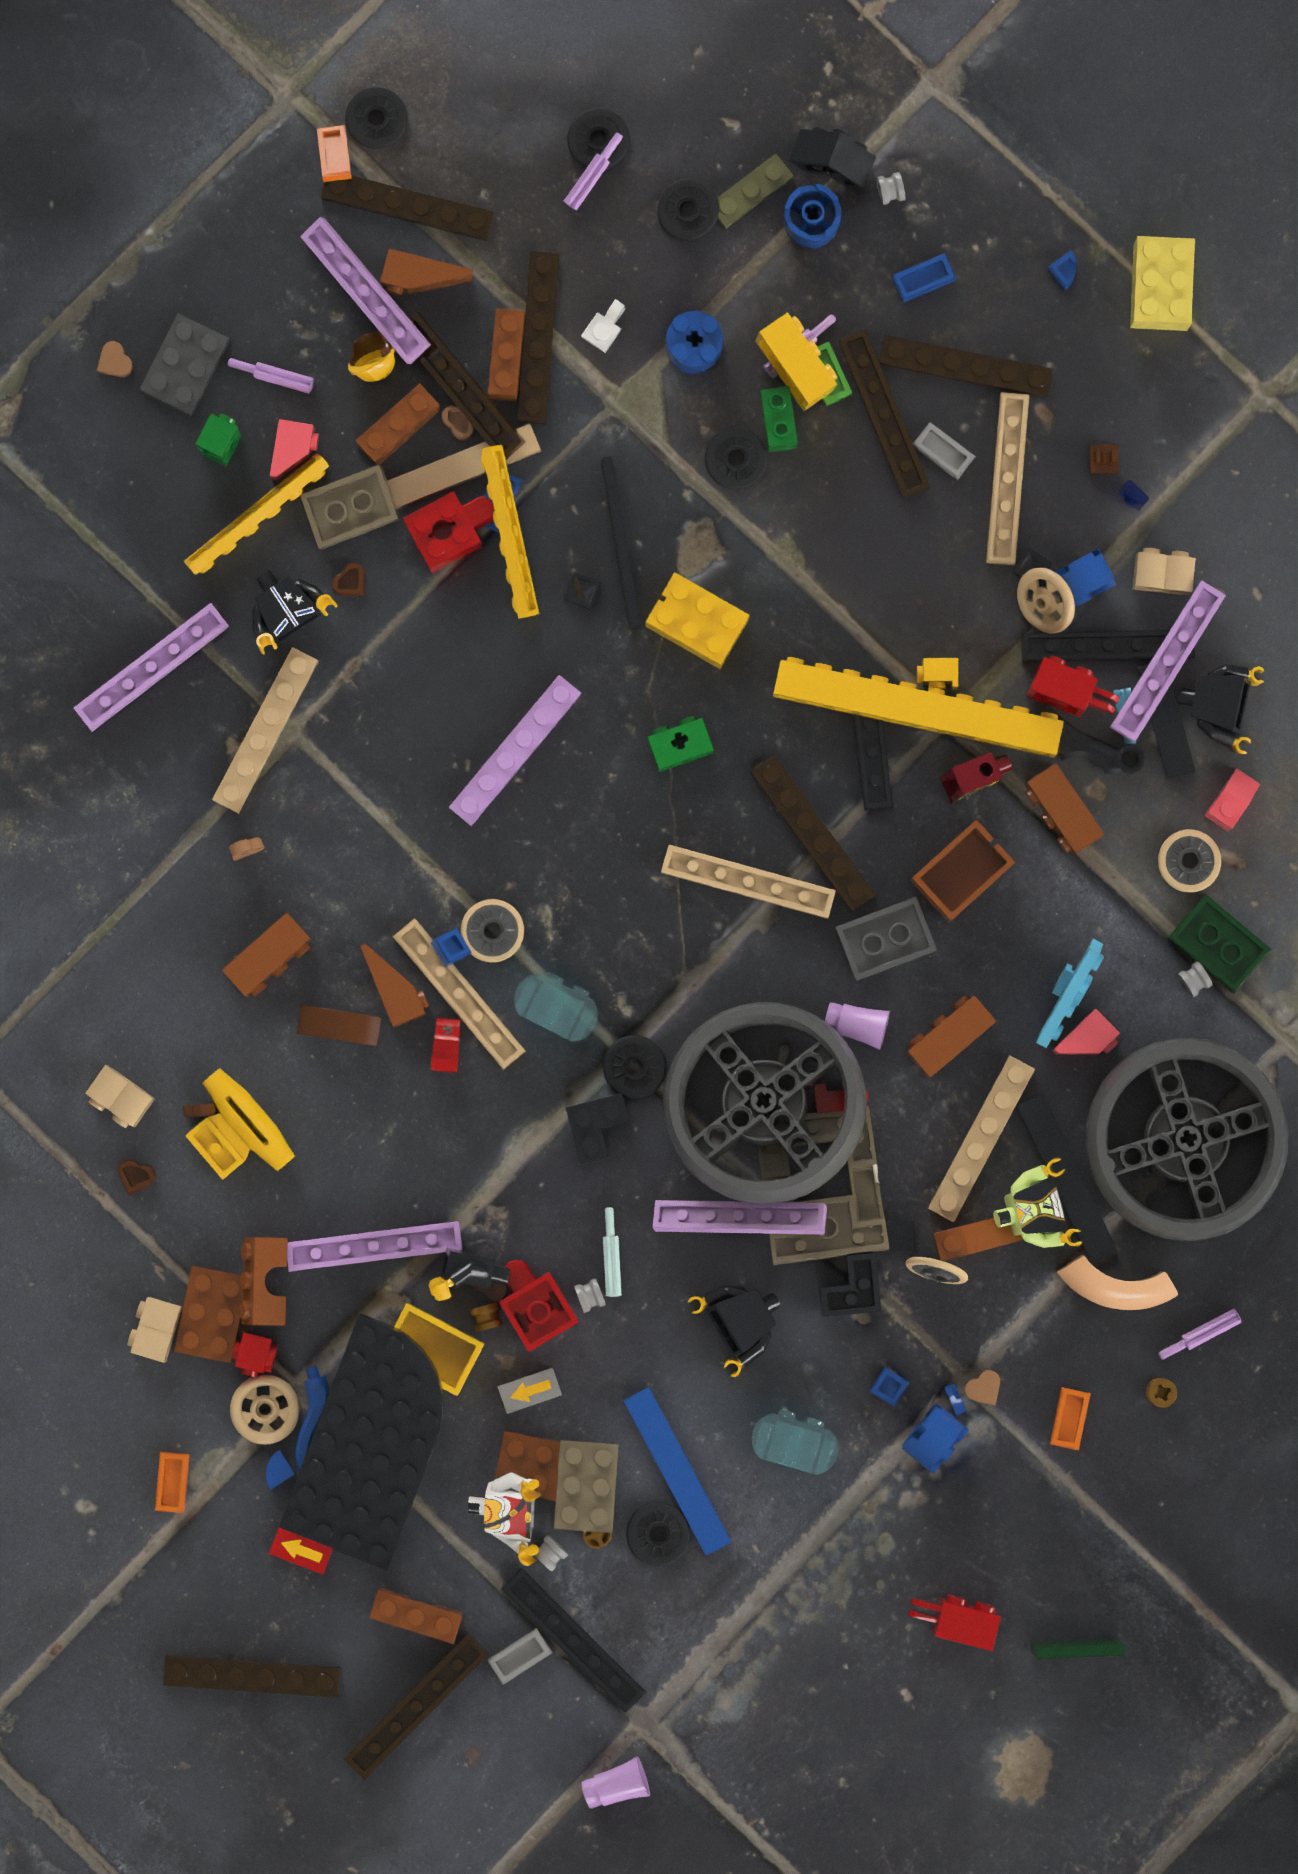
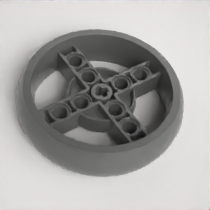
[663,1002,867,1204]
[1085,1037,1289,1241]

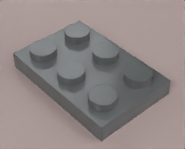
[140,313,230,416]
[835,897,937,982]

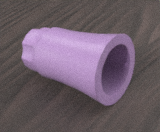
[825,1002,890,1050]
[581,1756,650,1808]

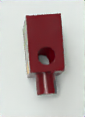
[939,752,1012,804]

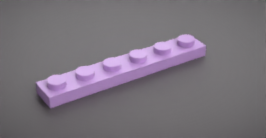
[300,217,431,364]
[1110,580,1226,742]
[74,603,229,732]
[449,675,581,826]
[652,1200,827,1235]
[287,1221,463,1272]

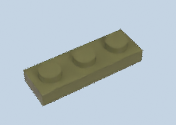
[717,154,793,229]

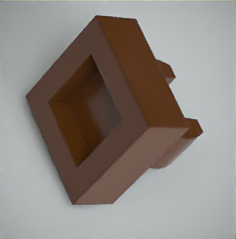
[1089,444,1119,475]

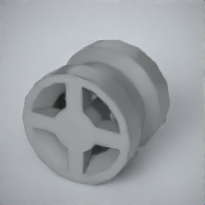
[876,172,906,205]
[1177,961,1213,998]
[574,1278,606,1313]
[535,1534,568,1571]

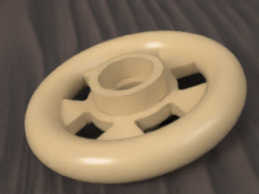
[1017,568,1075,634]
[230,1374,300,1445]

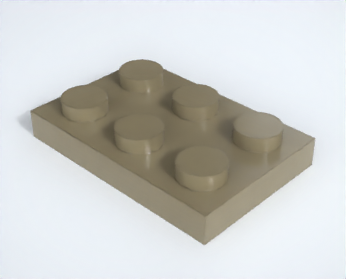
[300,465,401,550]
[554,1440,619,1533]

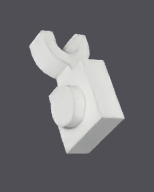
[581,299,626,353]

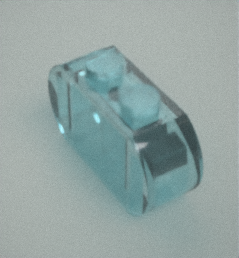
[514,972,598,1042]
[751,1409,838,1475]

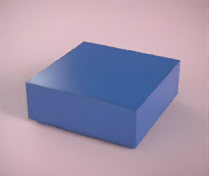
[431,928,471,967]
[869,1367,910,1407]

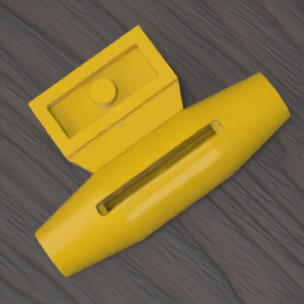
[185,1068,295,1180]

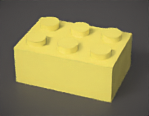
[1130,236,1195,331]

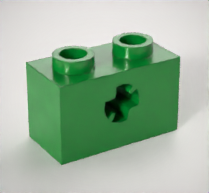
[760,386,798,452]
[195,413,242,467]
[648,716,714,772]

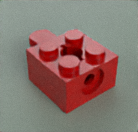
[403,491,495,574]
[1026,656,1120,718]
[499,1260,579,1352]
[908,1594,1001,1651]

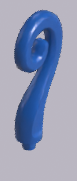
[295,1366,329,1472]

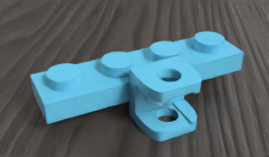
[1036,939,1104,1048]

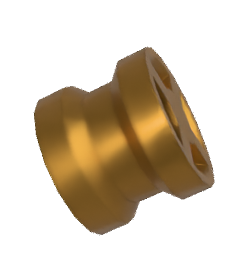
[470,1302,503,1332]
[1145,1378,1177,1408]
[583,1531,612,1549]

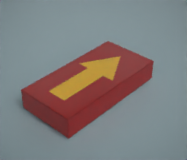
[268,1528,333,1575]

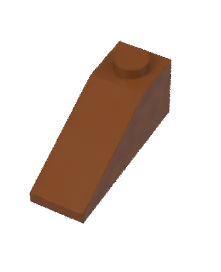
[380,249,473,296]
[360,944,429,1028]
[931,1217,1023,1261]

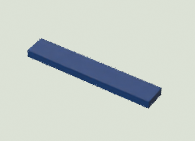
[623,1387,732,1556]

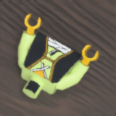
[994,1157,1082,1248]

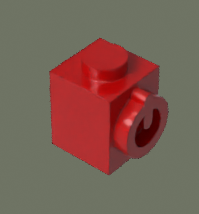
[232,1332,278,1377]

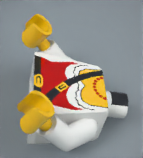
[468,1473,541,1566]

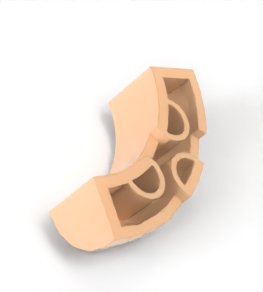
[1057,1255,1178,1310]

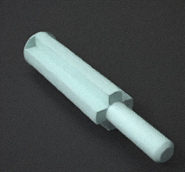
[603,1207,622,1297]

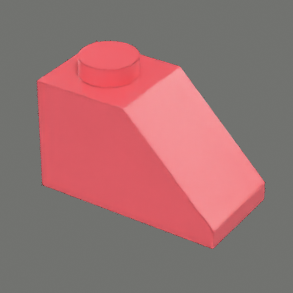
[270,419,319,481]
[1204,768,1260,832]
[1052,1008,1120,1055]

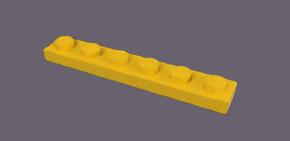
[481,445,539,619]
[184,453,329,575]

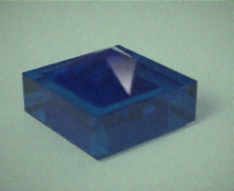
[1119,480,1149,511]

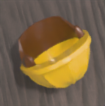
[348,332,395,382]

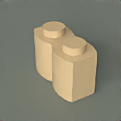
[1132,548,1196,595]
[85,1065,155,1128]
[127,1297,183,1363]

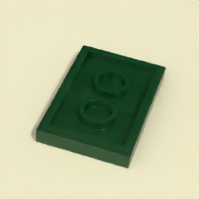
[1167,894,1272,994]
[1031,1639,1125,1659]

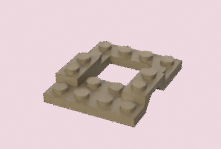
[757,1106,889,1265]

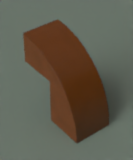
[297,1005,381,1046]

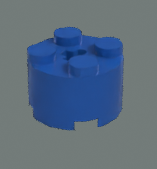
[784,184,841,249]
[666,311,723,374]
[1055,548,1116,607]
[901,1403,969,1474]

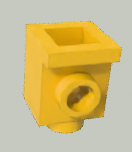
[916,658,958,690]

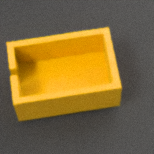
[755,313,837,411]
[646,572,750,669]
[394,1303,485,1396]

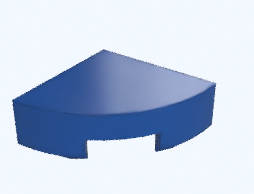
[1048,250,1077,291]
[944,1384,966,1415]
[266,1449,296,1490]

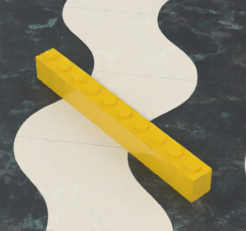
[773,657,1064,758]

